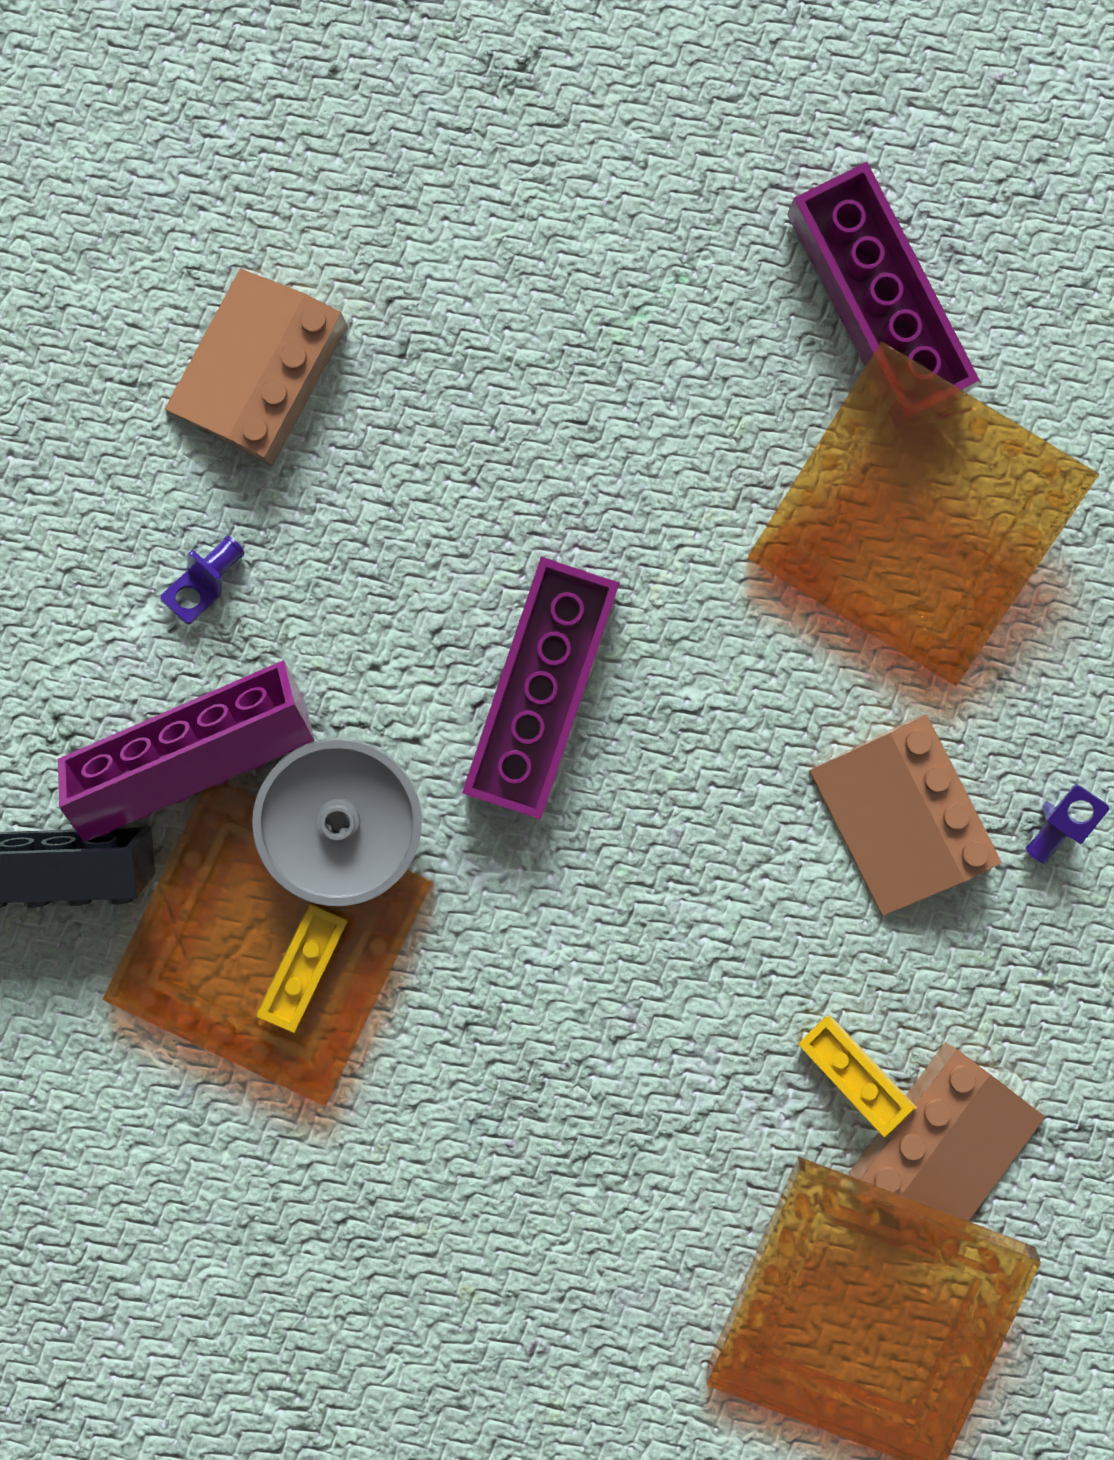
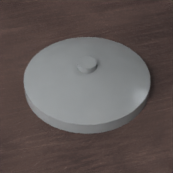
[252,738,422,906]

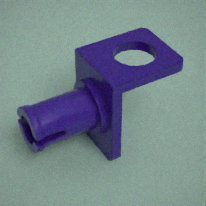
[160,536,245,625]
[1025,784,1109,864]

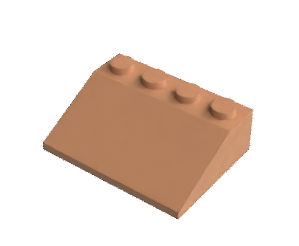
[165,268,347,466]
[808,714,1002,916]
[849,1042,1045,1248]

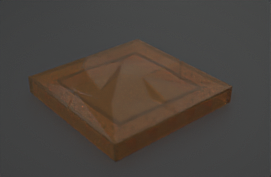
[747,341,1099,686]
[102,781,434,1107]
[706,1156,1041,1460]

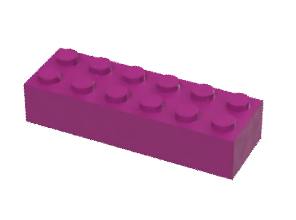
[787,162,980,428]
[462,557,620,819]
[57,660,315,842]

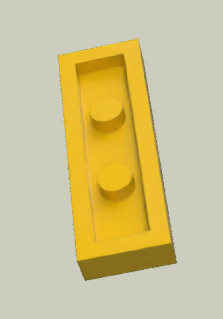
[256,902,348,1033]
[798,1015,917,1138]

